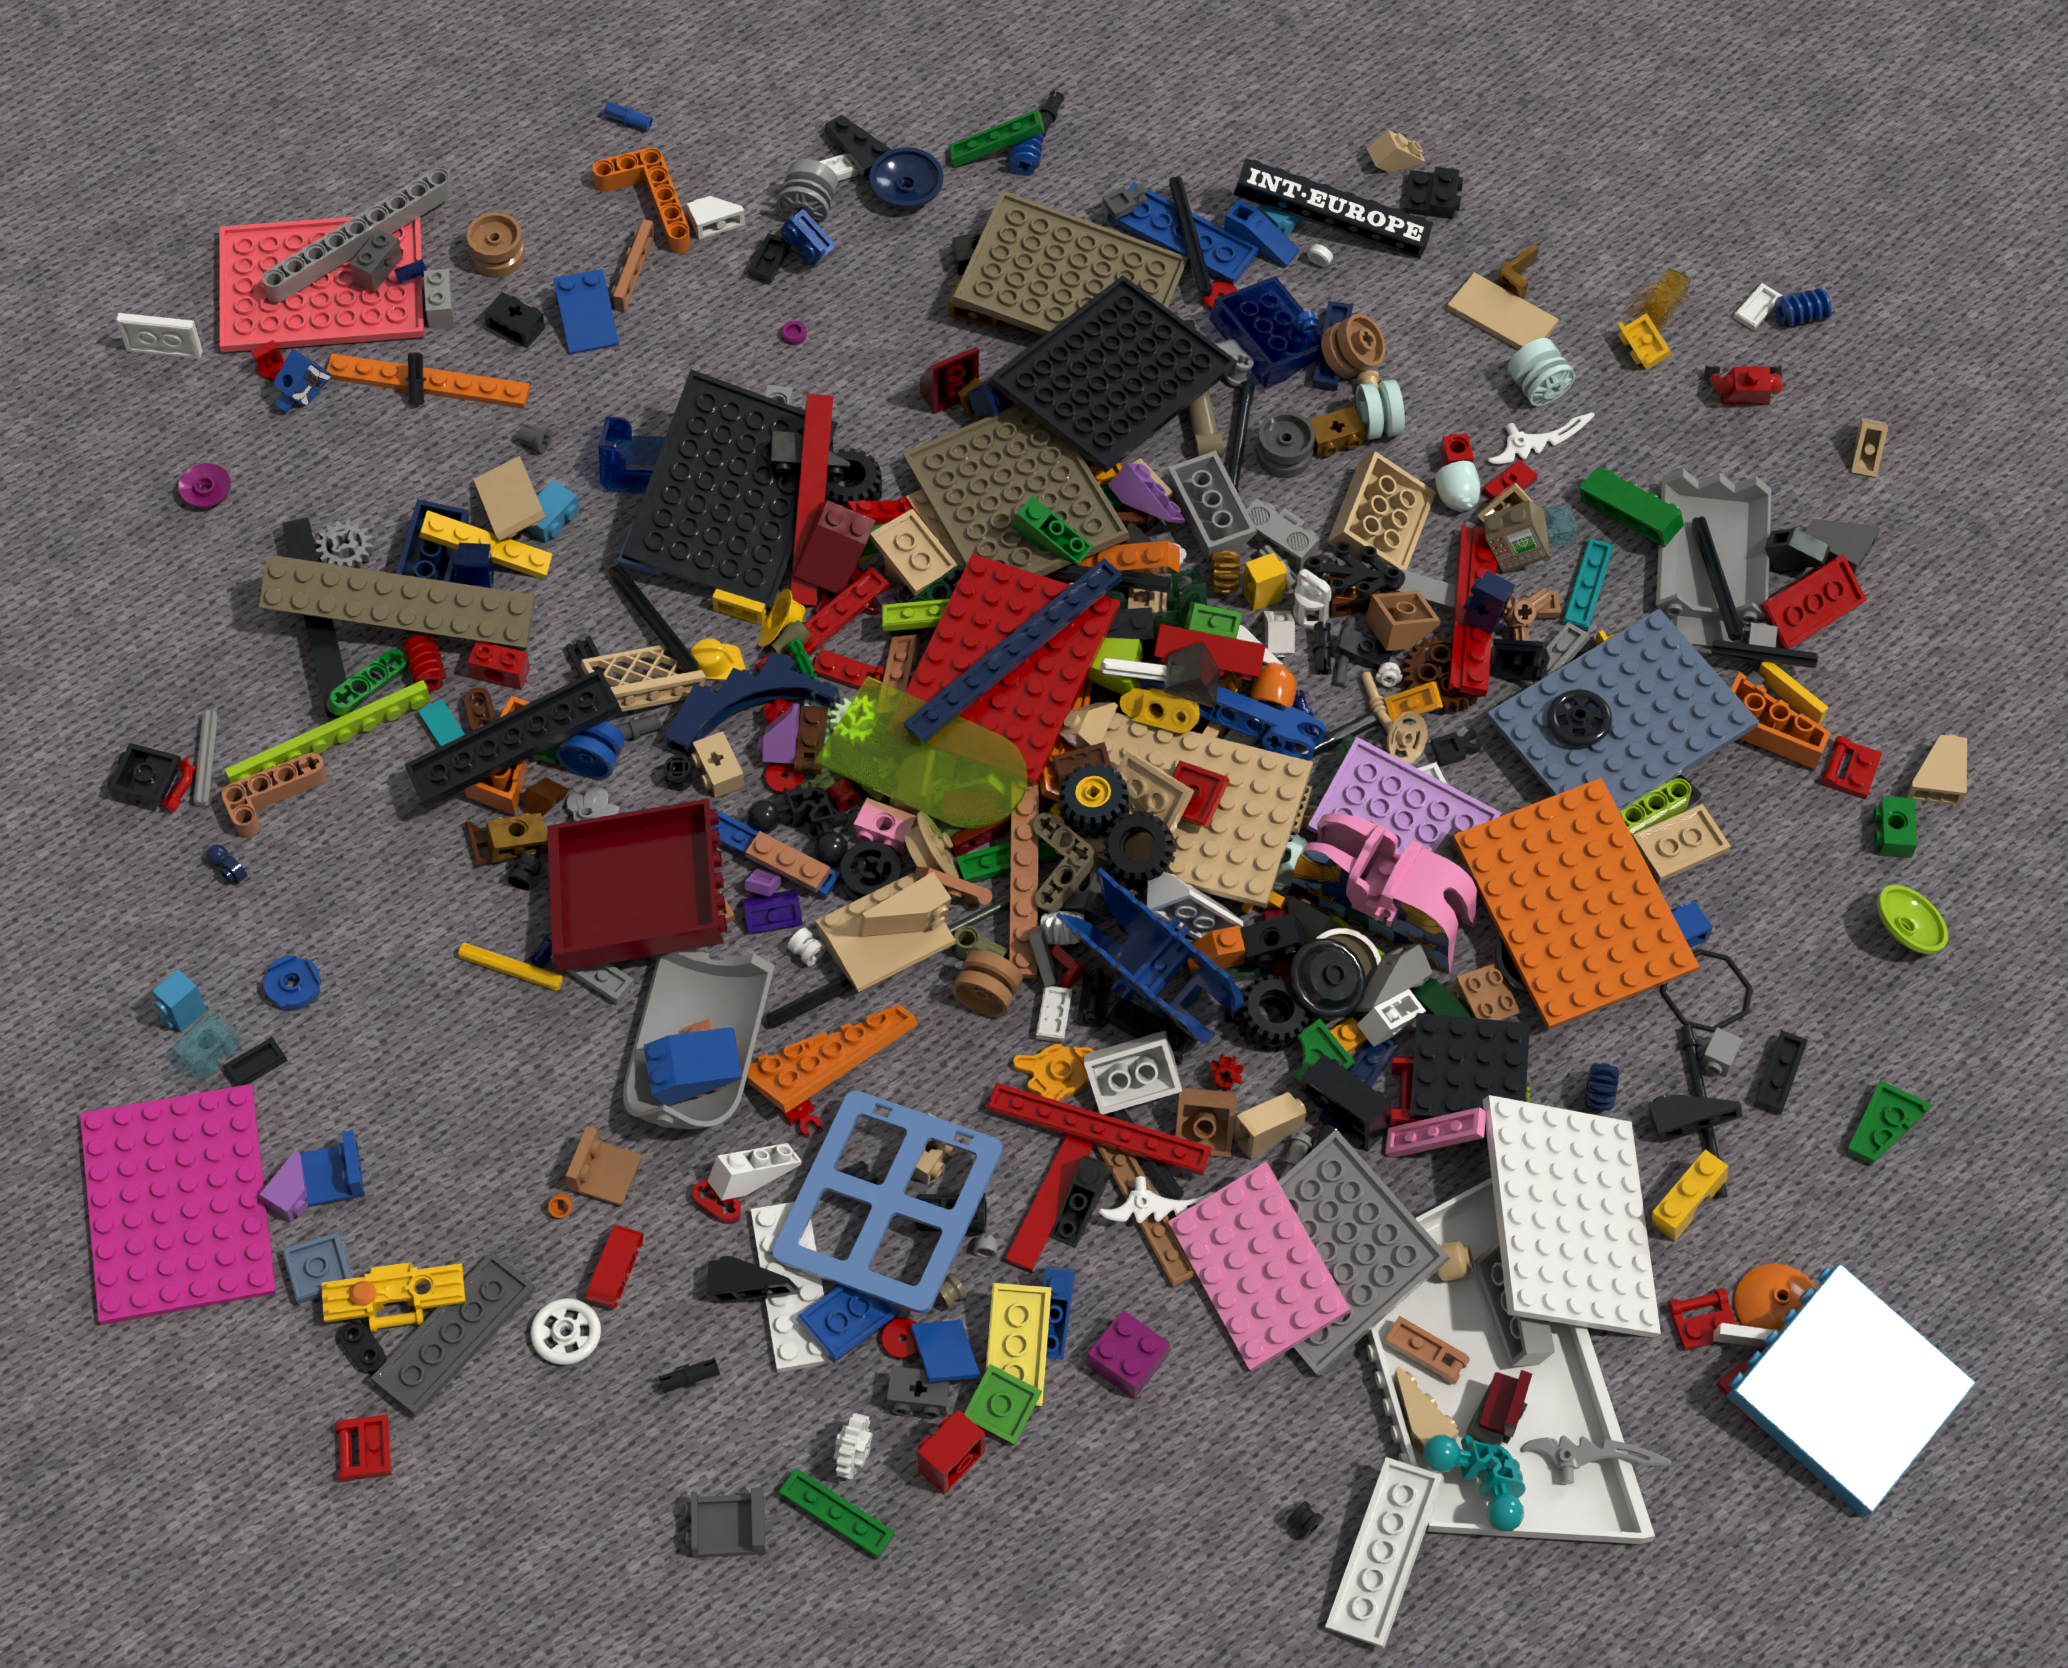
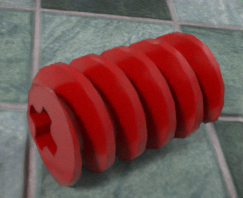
[403,633,447,692]

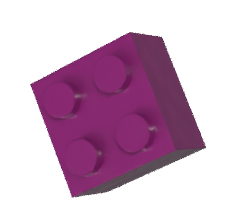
[1087,1310,1170,1399]

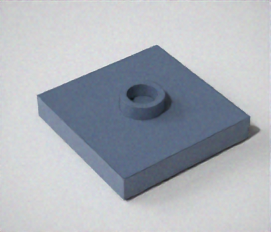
[282,1232,352,1304]

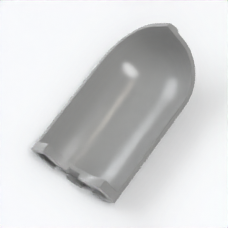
[623,949,775,1129]

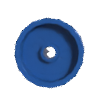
[556,720,625,780]

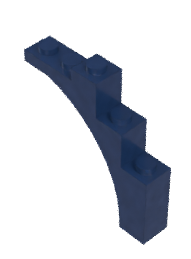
[665,652,841,757]

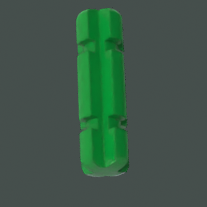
[787,638,820,682]

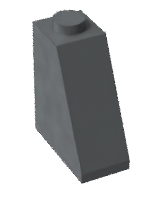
[1800,519,1880,575]

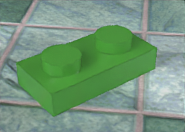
[1185,602,1243,639]

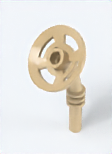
[1361,672,1428,764]

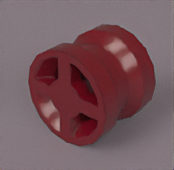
[827,779,861,813]

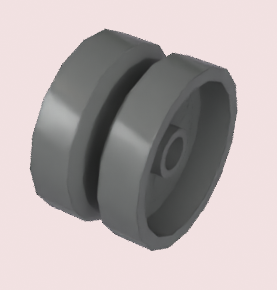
[1257,411,1315,478]

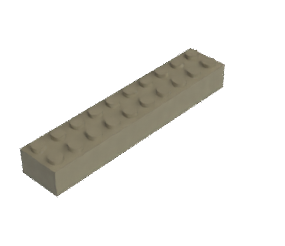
[259,554,536,649]

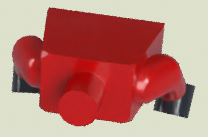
[1703,365,1783,405]

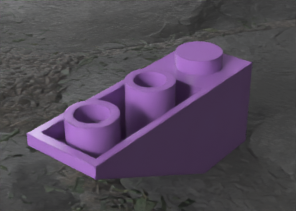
[1108,463,1185,523]

